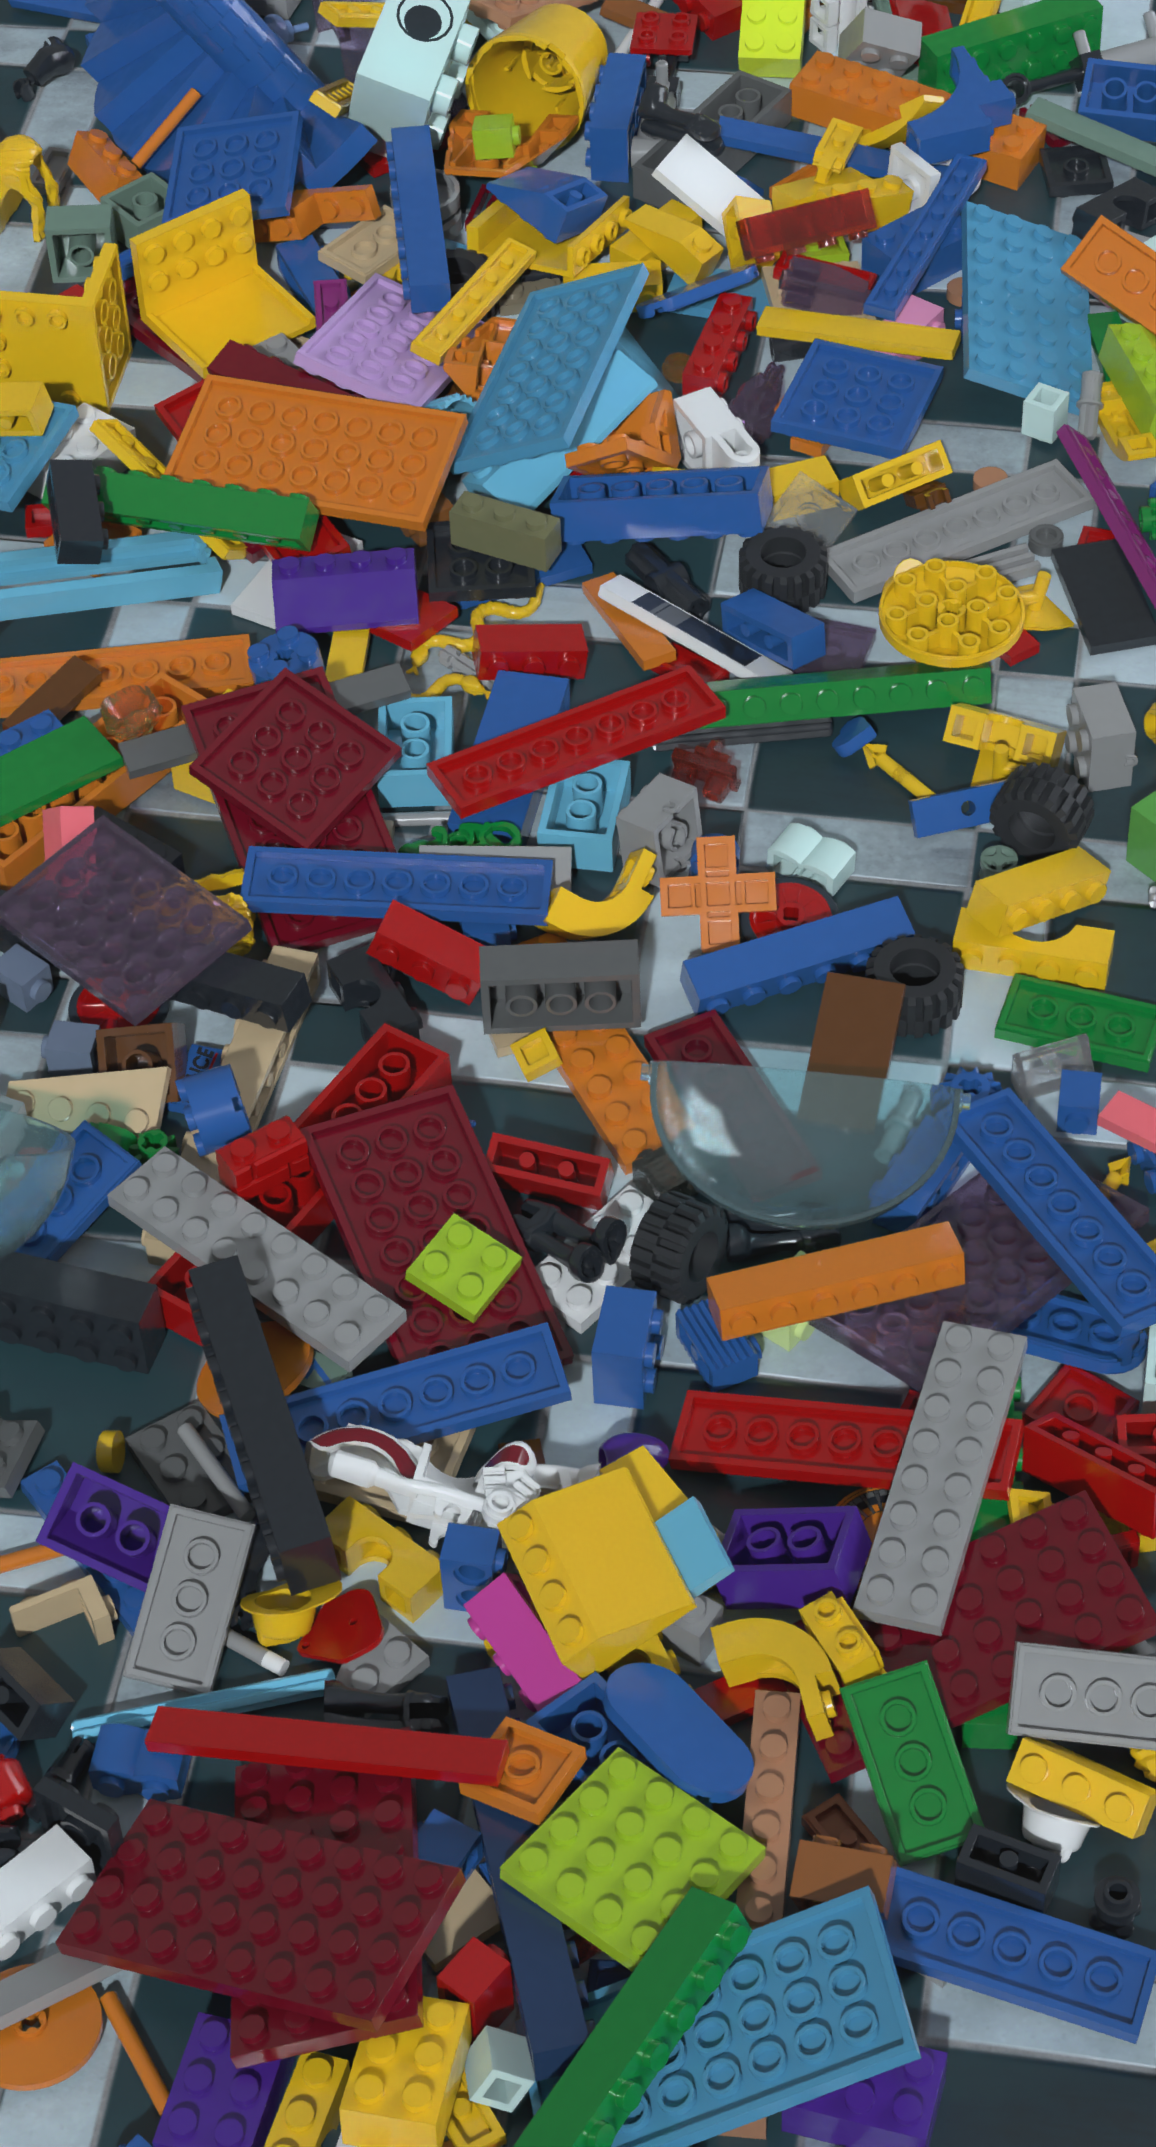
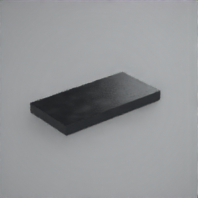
[1051,539,1156,656]

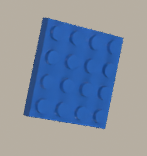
[162,110,303,224]
[771,338,944,459]

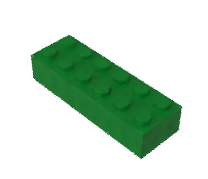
[918,0,1103,94]

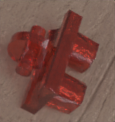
[671,739,741,804]

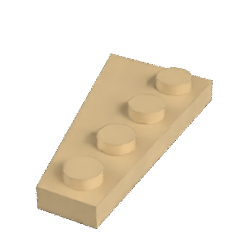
[6,1066,171,1139]

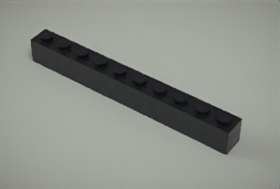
[0,889,312,1033]

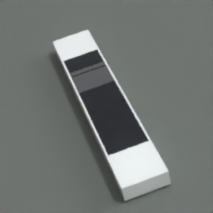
[598,575,794,679]

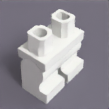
[809,0,874,53]

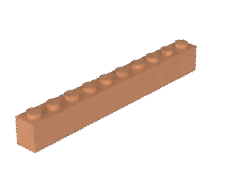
[718,1690,801,2140]

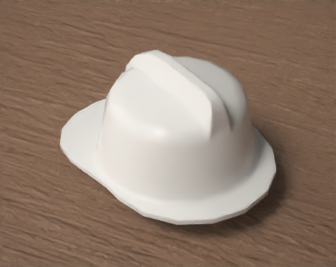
[1006,1782,1100,1863]

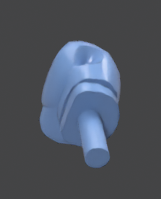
[264,14,309,45]

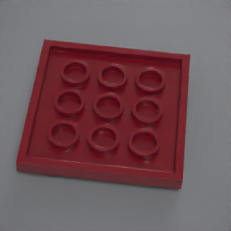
[189,667,402,849]

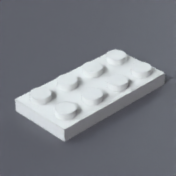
[535,1185,654,1334]

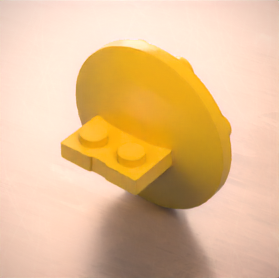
[878,558,1025,668]

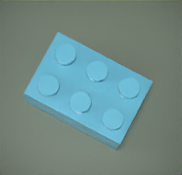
[377,696,455,808]
[537,760,631,872]

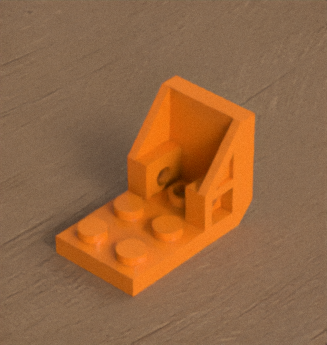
[565,389,681,475]

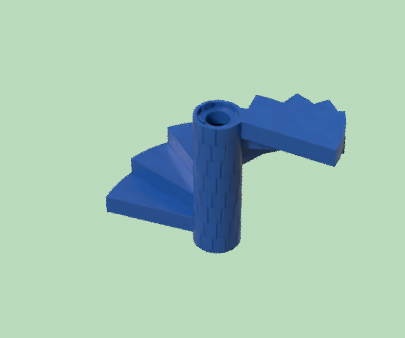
[81,0,378,189]

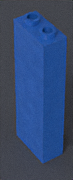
[447,670,570,846]

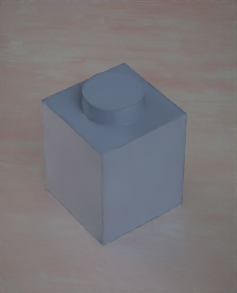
[0,944,54,1013]
[41,1020,100,1076]

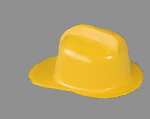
[240,1580,343,1647]

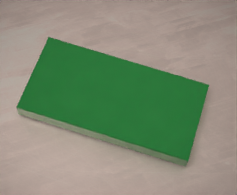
[0,715,124,827]
[994,973,1156,1073]
[839,1660,984,1867]

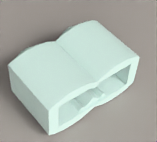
[766,823,856,897]

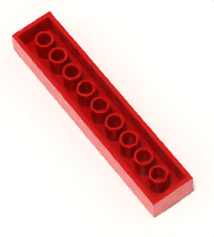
[147,1023,452,1346]

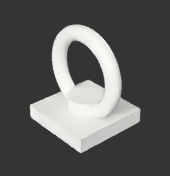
[887,142,981,213]

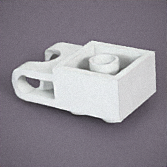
[673,387,760,470]

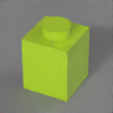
[472,113,521,160]

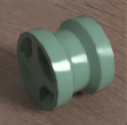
[979,845,1018,880]

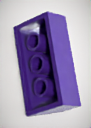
[272,547,419,634]
[35,1462,170,1593]

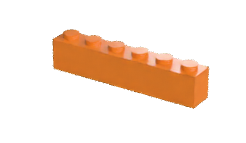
[706,1221,965,1341]

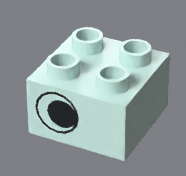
[347,0,480,158]

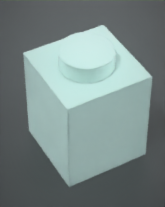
[1021,382,1070,444]
[464,2025,535,2113]

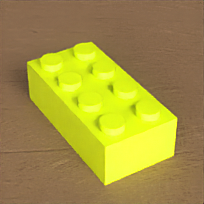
[738,0,807,78]

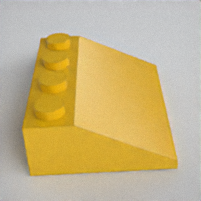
[497,1466,697,1679]

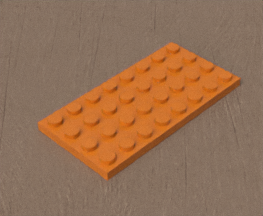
[163,374,468,532]

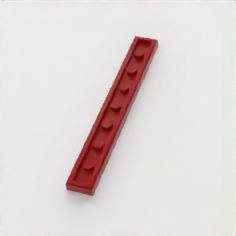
[144,1706,510,1787]

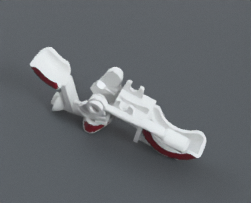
[304,1423,601,1549]

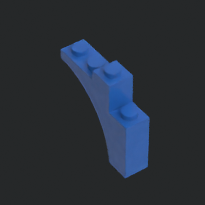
[906,46,1016,164]

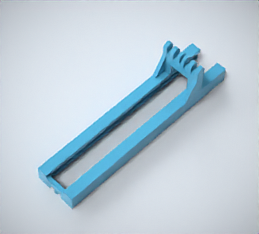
[0,532,223,621]

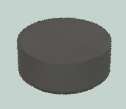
[1028,524,1064,557]

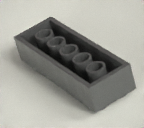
[632,70,792,208]

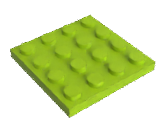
[500,1747,766,1972]

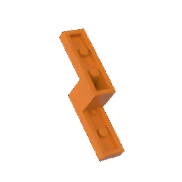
[253,184,382,243]

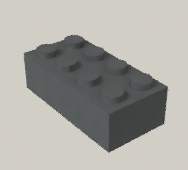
[479,939,641,1035]

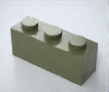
[449,491,562,572]

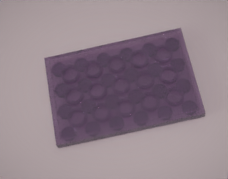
[0,815,252,1026]

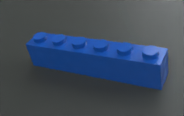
[680,896,916,1016]

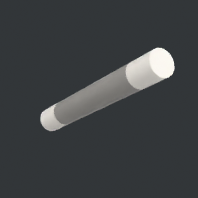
[225,1628,290,1677]

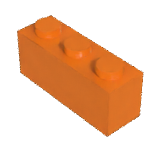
[67,129,142,202]

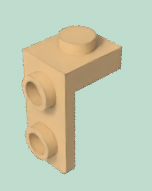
[9,1575,118,1645]

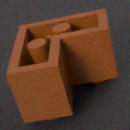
[789,1835,897,1921]

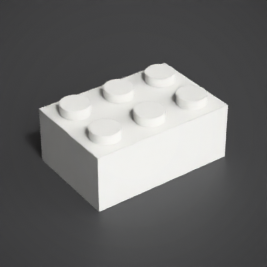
[27,402,136,499]

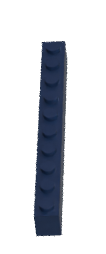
[446,1666,595,2081]

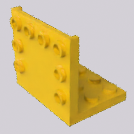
[129,188,316,379]
[0,243,133,414]

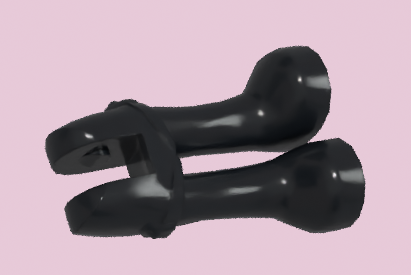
[638,82,724,157]
[724,1192,842,1262]
[512,1199,627,1283]
[323,1679,449,1734]

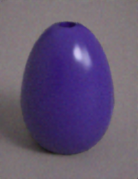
[598,1433,669,1469]

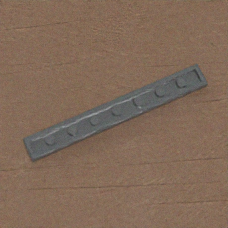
[118,662,411,780]

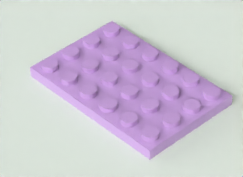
[293,273,485,408]

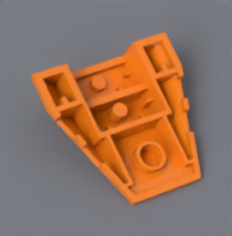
[444,109,579,178]
[443,317,517,402]

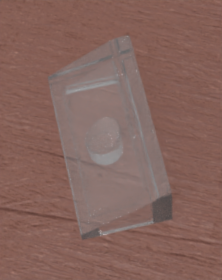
[1011,1034,1094,1100]

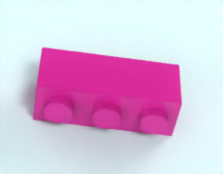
[463,1572,584,1713]

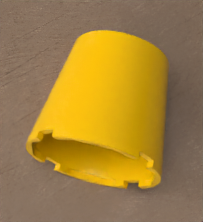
[465,3,608,150]

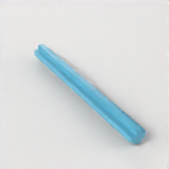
[71,1668,336,1746]

